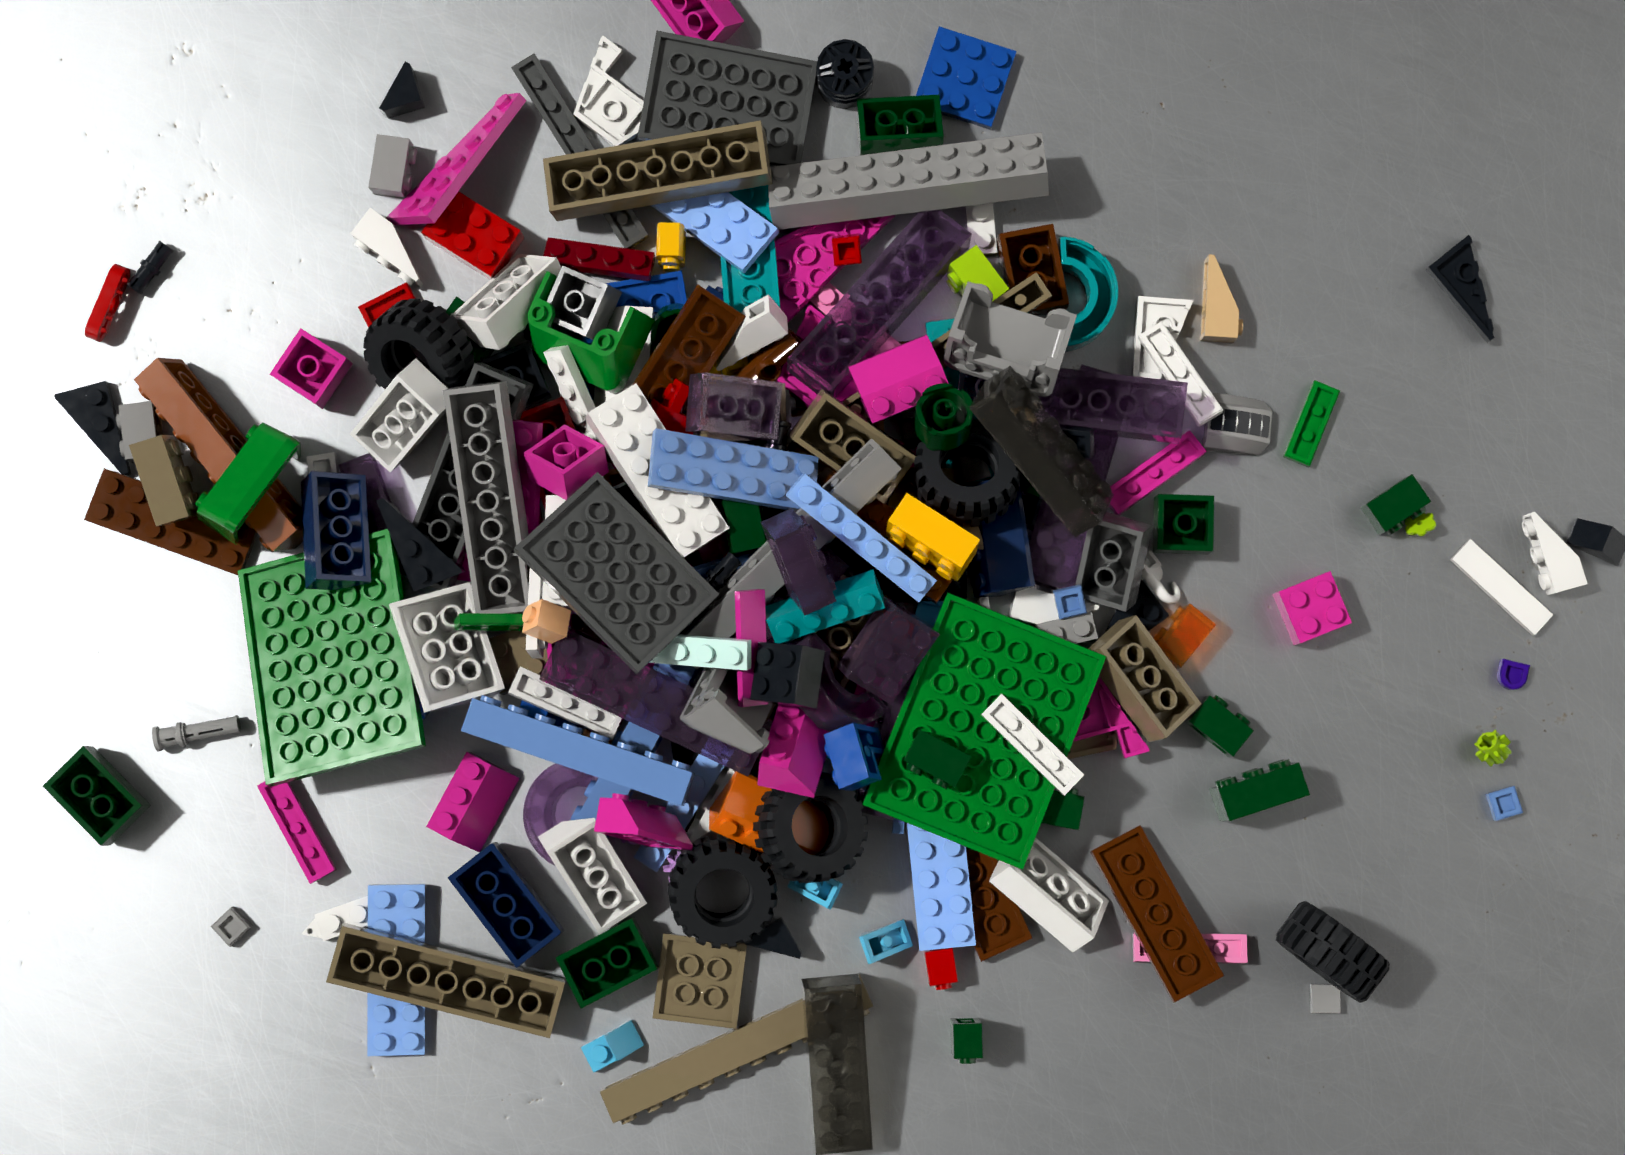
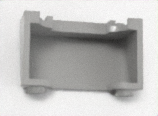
[944,282,1077,397]
[680,638,773,754]

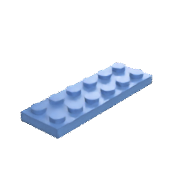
[648,428,819,512]

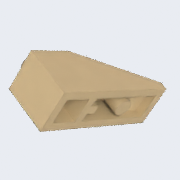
[1200,254,1243,343]

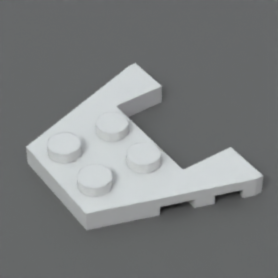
[573,36,644,146]

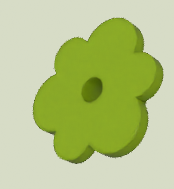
[1405,513,1436,536]

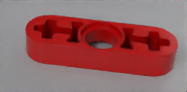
[85,264,131,342]

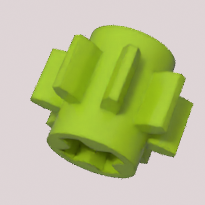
[1474,730,1512,767]

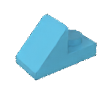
[787,878,843,910]
[859,919,913,964]
[581,1020,644,1073]

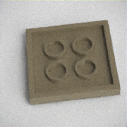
[653,933,747,1029]

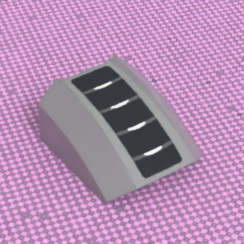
[1201,393,1272,455]

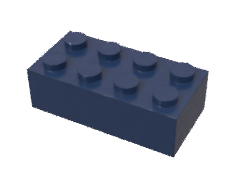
[448,842,565,968]

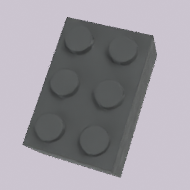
[1076,510,1153,612]

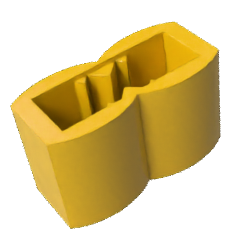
[656,222,686,272]

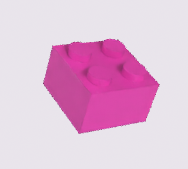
[270,328,353,409]
[524,424,609,500]
[1272,571,1352,645]

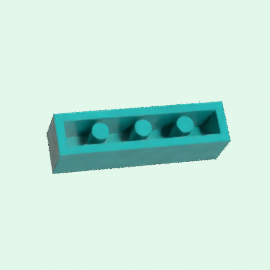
[765,569,885,644]

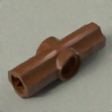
[726,329,804,384]

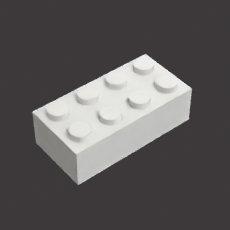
[350,359,448,473]

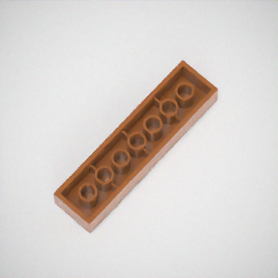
[134,358,303,552]

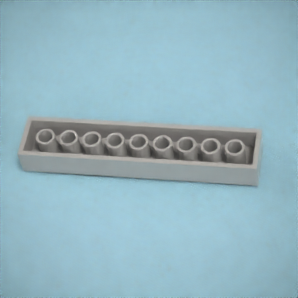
[768,132,1049,230]

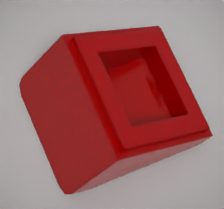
[832,233,862,266]

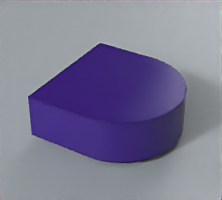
[1497,659,1530,690]

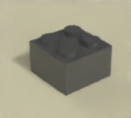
[547,265,622,340]

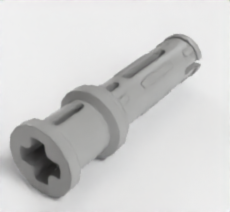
[152,715,241,752]

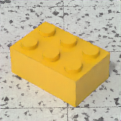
[886,493,980,581]

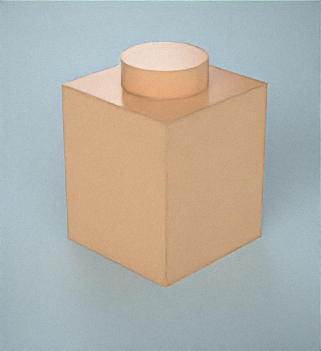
[522,599,571,644]

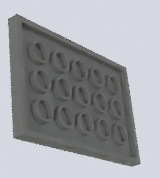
[637,30,817,166]
[514,472,719,675]

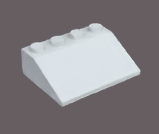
[389,582,505,713]

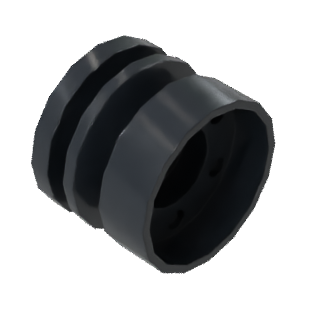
[816,39,874,109]

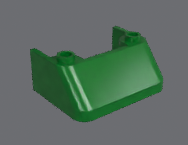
[528,271,655,393]
[195,422,301,545]

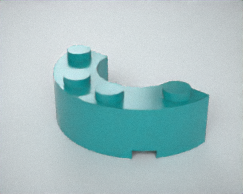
[1057,237,1118,352]

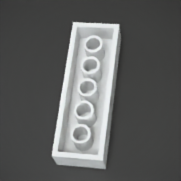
[585,383,729,558]

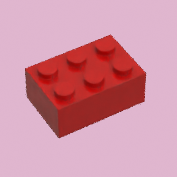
[421,191,524,280]

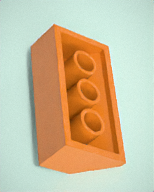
[709,769,829,855]

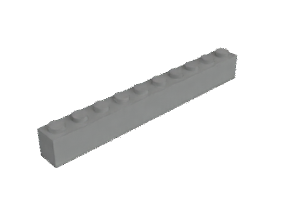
[680,438,902,669]

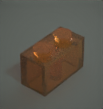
[1153,604,1216,669]

